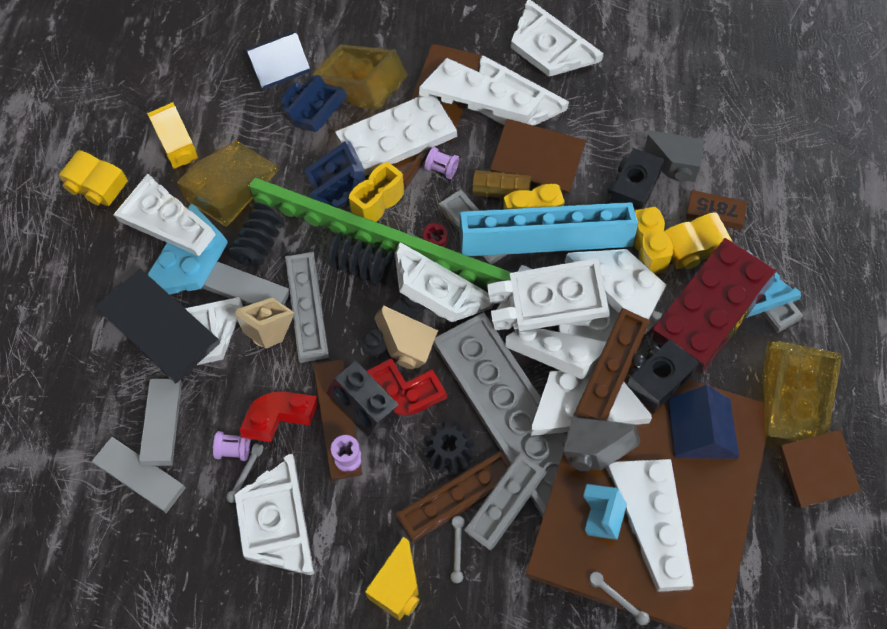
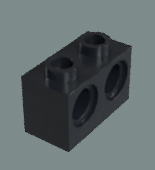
[326,361,399,437]

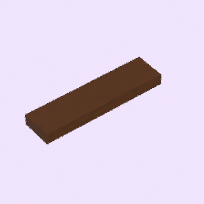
[573,308,650,421]
[314,359,363,481]
[396,450,511,543]

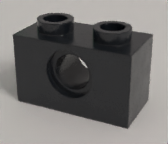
[607,148,665,211]
[627,339,699,415]

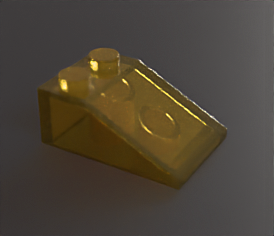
[309,44,408,110]
[177,141,279,227]
[763,342,842,441]

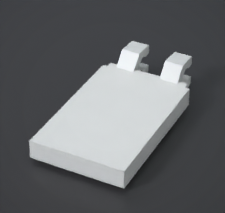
[487,258,609,331]

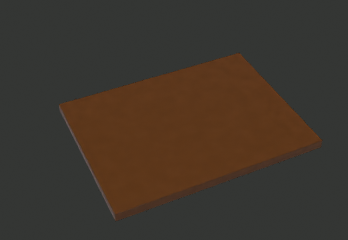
[525,362,773,629]

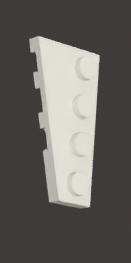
[419,58,540,124]
[113,174,216,256]
[606,459,693,591]

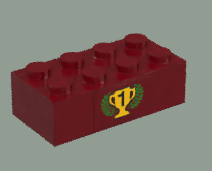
[653,238,776,374]

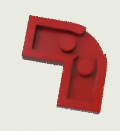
[367,358,447,415]
[240,392,318,442]

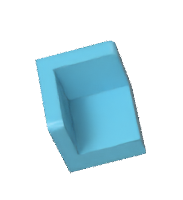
[584,484,627,540]

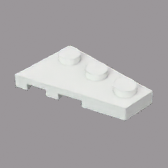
[505,328,606,379]

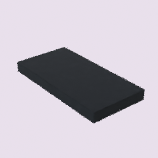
[96,268,220,384]

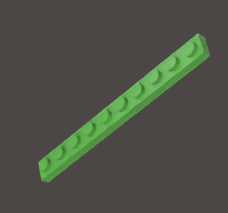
[249,177,512,290]

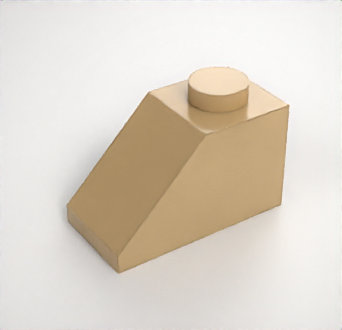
[235,297,295,349]
[374,306,438,369]

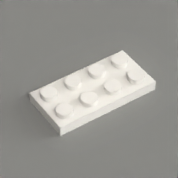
[335,94,457,176]

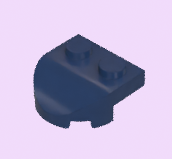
[282,75,348,132]
[304,141,365,208]

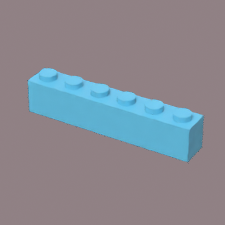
[459,202,638,256]

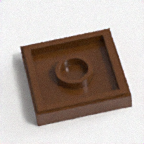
[778,429,861,508]

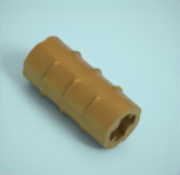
[472,170,531,199]

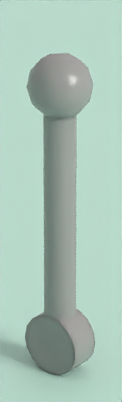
[226,443,263,503]
[450,516,465,583]
[589,572,649,625]

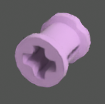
[424,147,459,179]
[213,431,251,461]
[331,435,362,472]

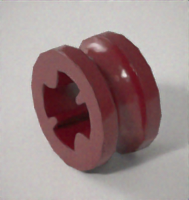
[423,223,448,247]

